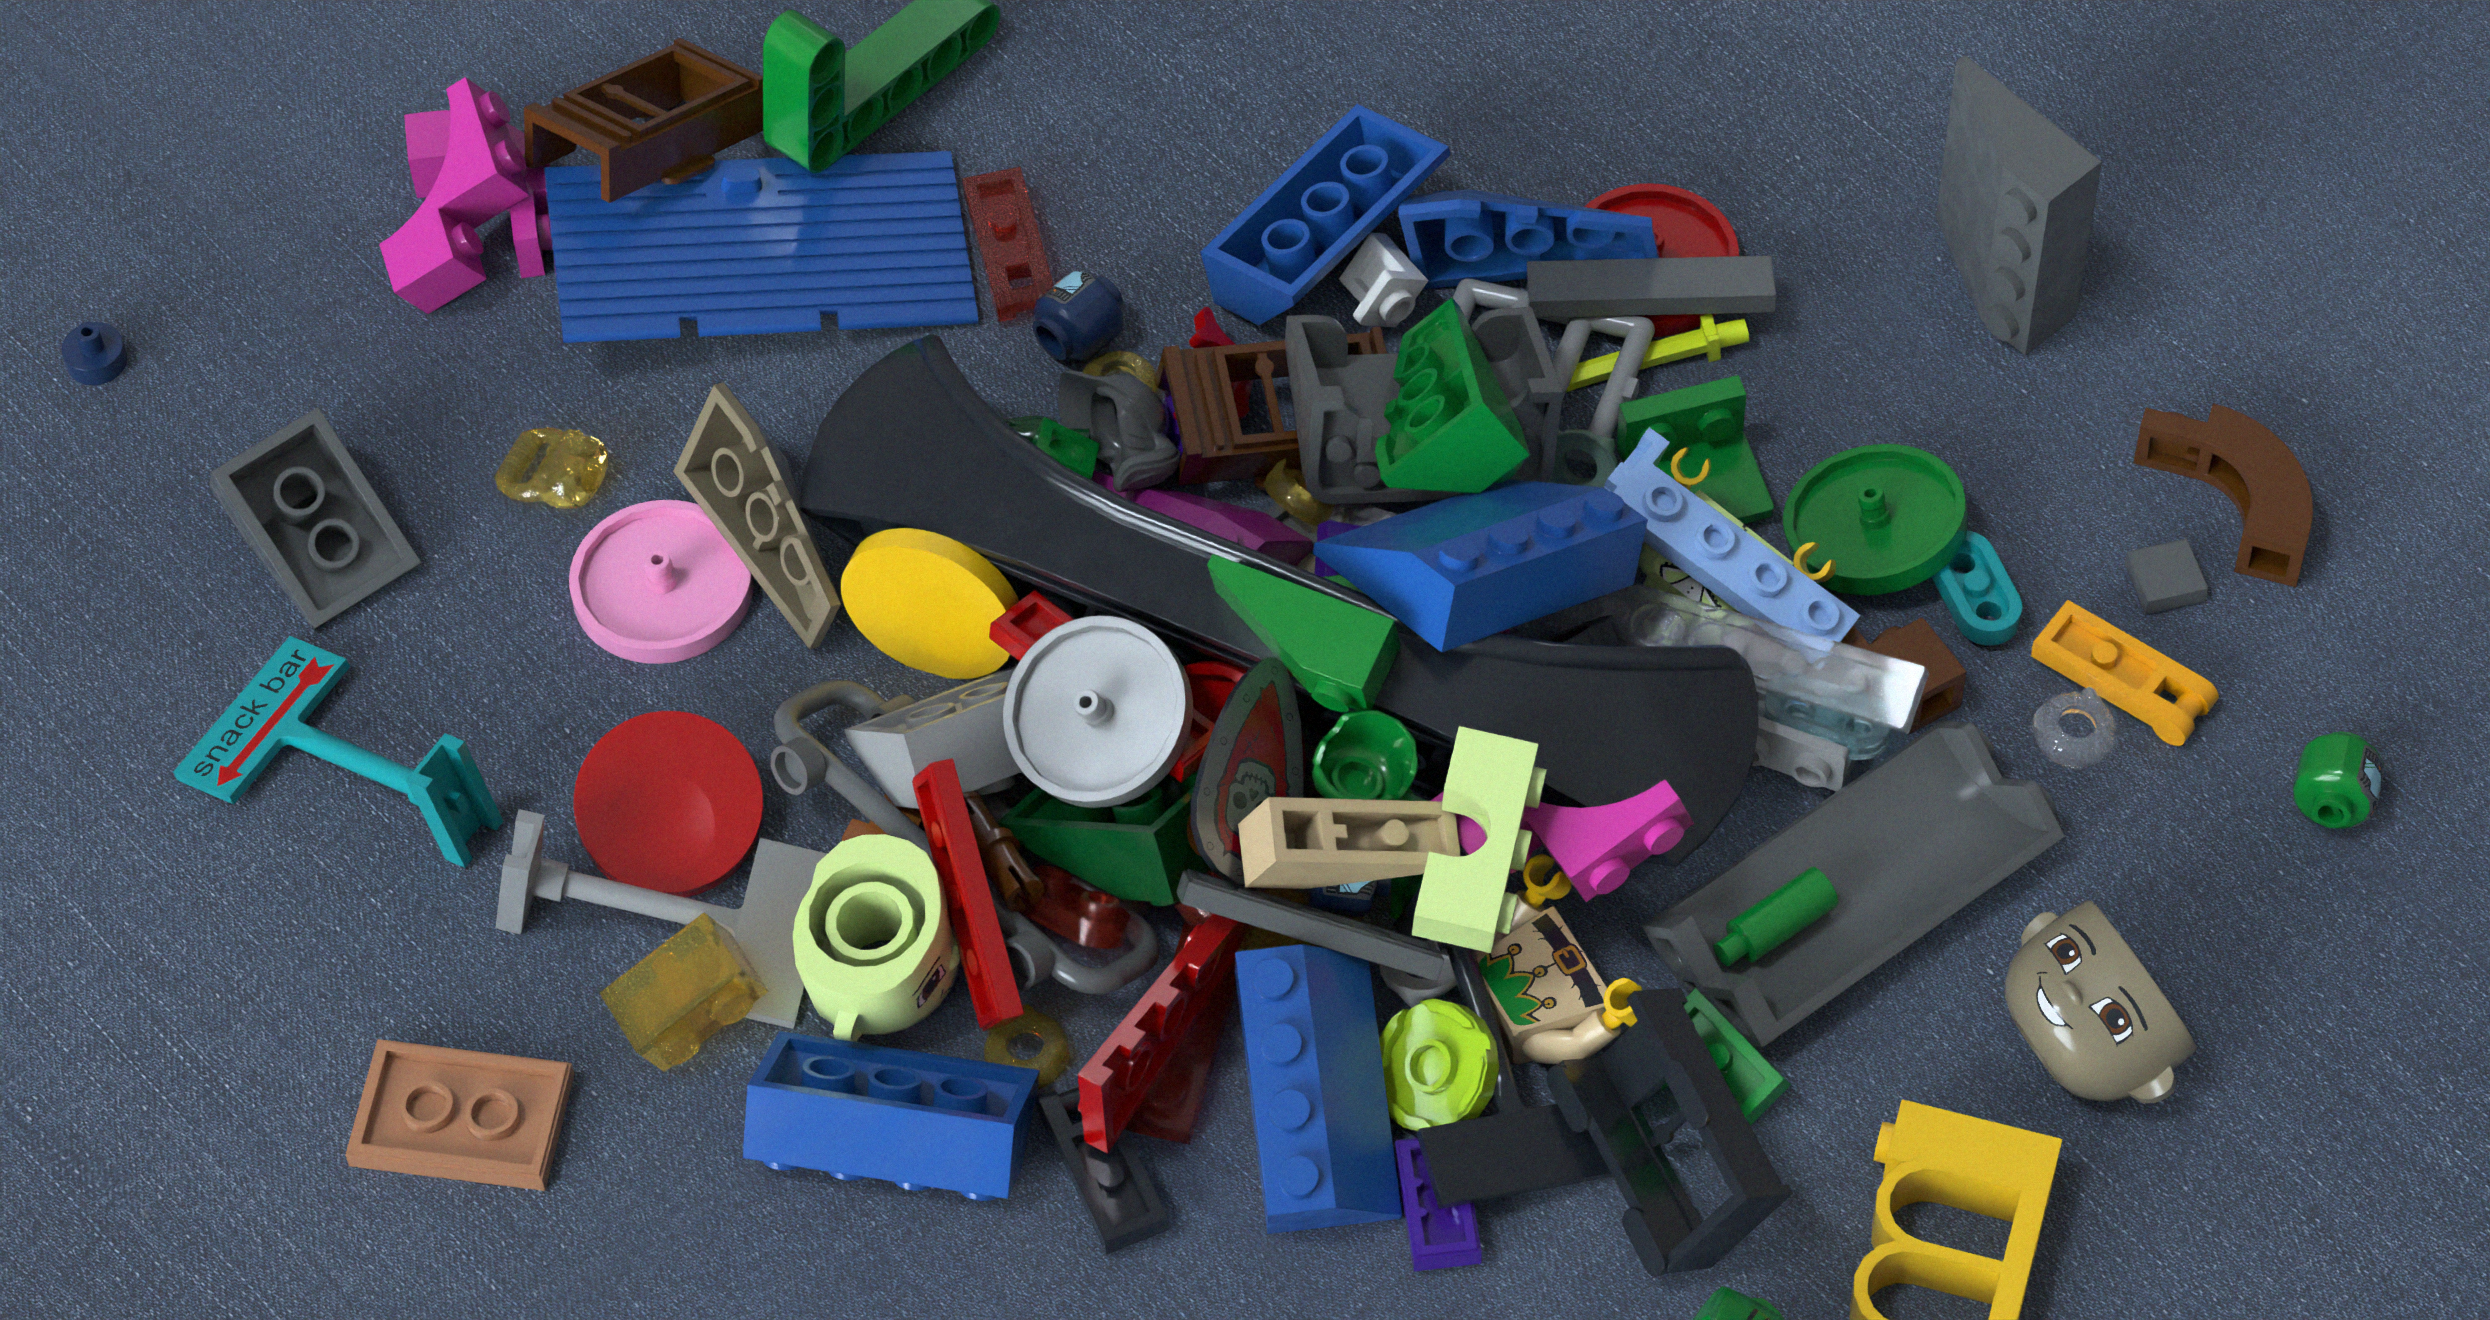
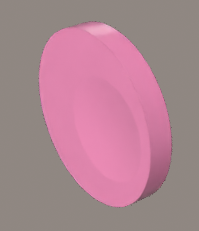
[569,500,754,664]

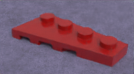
[1077,913,1244,1154]

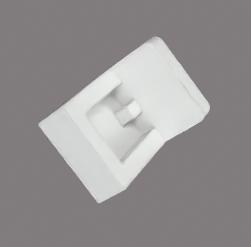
[1339,232,1428,327]

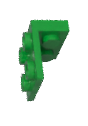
[1617,375,1774,524]

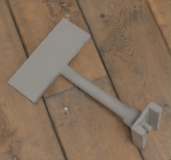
[495,809,828,1029]

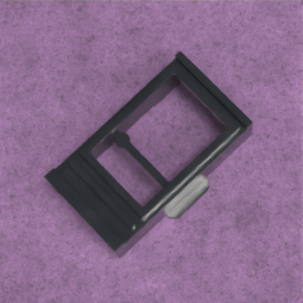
[1546,988,1793,1277]

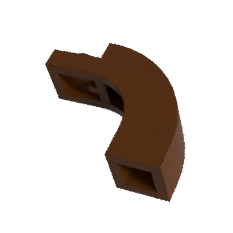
[2133,403,2313,587]

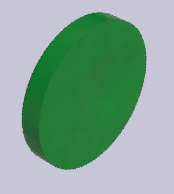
[1783,444,1969,595]

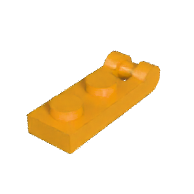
[2031,600,2219,746]

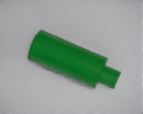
[1713,867,1839,966]

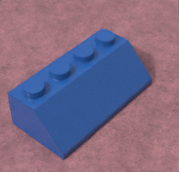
[1200,104,1451,325]
[1235,944,1402,1234]
[743,1031,1040,1201]

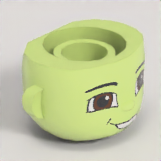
[793,834,960,1042]

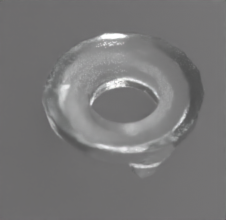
[2032,686,2117,769]

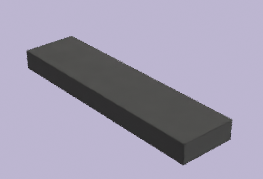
[1527,256,1776,318]
[1176,869,1445,981]

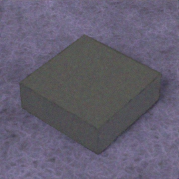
[2125,538,2208,615]

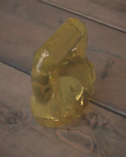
[494,427,608,509]

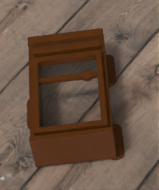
[523,38,763,203]
[1154,326,1387,491]

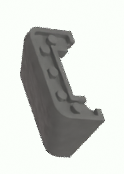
[1285,307,1563,504]

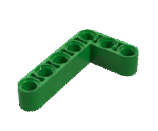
[763,0,1001,174]

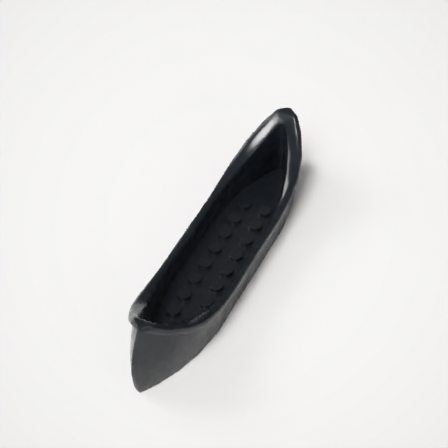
[800,334,1759,867]

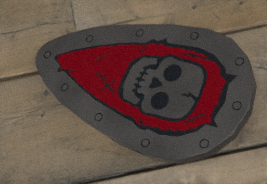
[1191,657,1303,887]

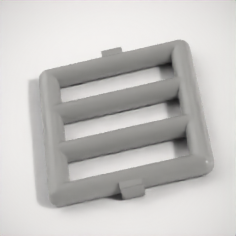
[1452,278,1655,464]

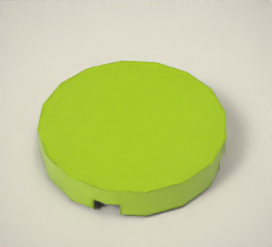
[1379,999,1499,1131]

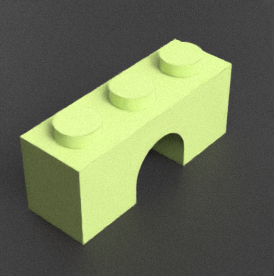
[1412,726,1547,953]

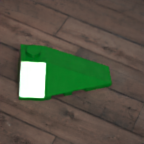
[1375,298,1530,493]

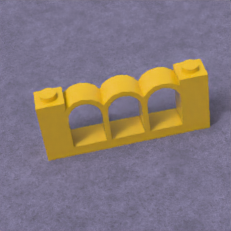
[1849,1099,2062,1320]

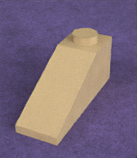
[1238,797,1461,889]

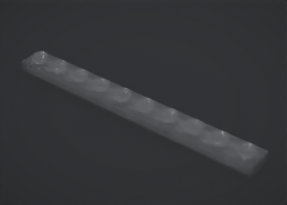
[1330,503,1930,734]

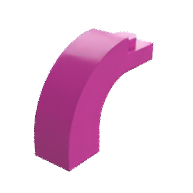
[404,110,552,278]

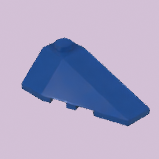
[1399,189,1660,290]

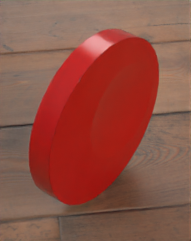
[1584,183,1739,337]
[573,711,763,898]

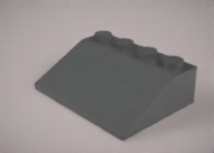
[1936,55,2102,356]

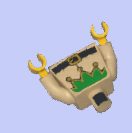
[1463,854,1642,1065]

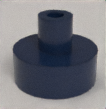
[62,322,127,385]

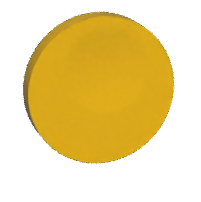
[841,528,1019,679]

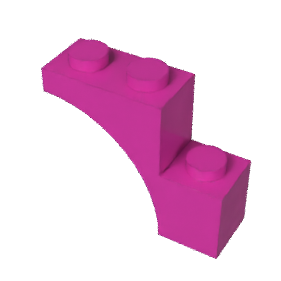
[379,77,530,314]
[1431,780,1694,902]

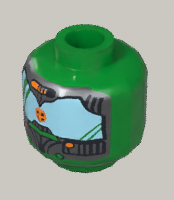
[2293,731,2384,829]

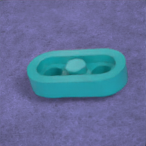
[1932,530,2022,645]

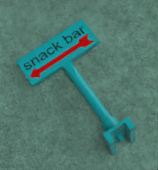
[173,636,503,868]

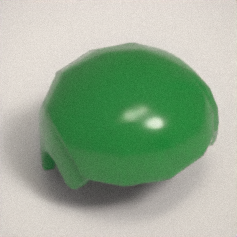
[1312,710,1419,801]

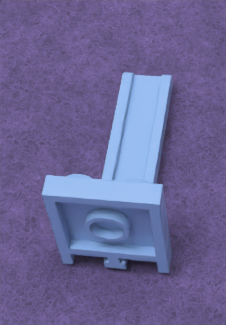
[1604,427,1860,667]

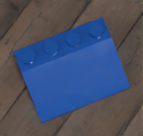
[1313,479,1648,652]

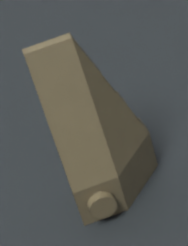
[673,382,841,649]

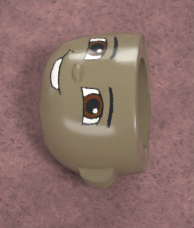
[2004,900,2197,1104]

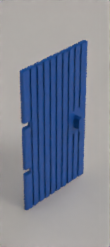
[544,151,978,343]

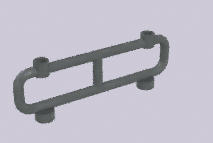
[771,679,1161,994]

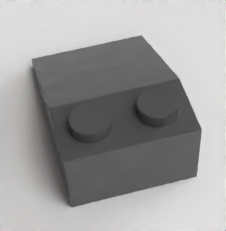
[209,407,421,631]

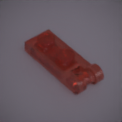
[962,167,1054,322]

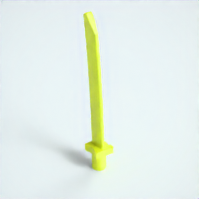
[1566,314,1749,392]

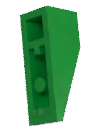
[1207,554,1401,712]

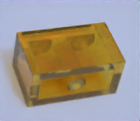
[599,912,769,1072]

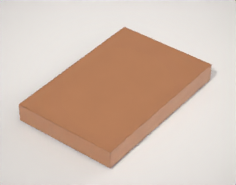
[345,1039,575,1191]

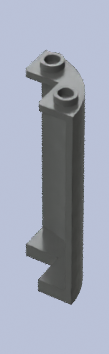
[1641,721,2065,1048]

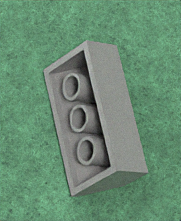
[844,665,1022,809]

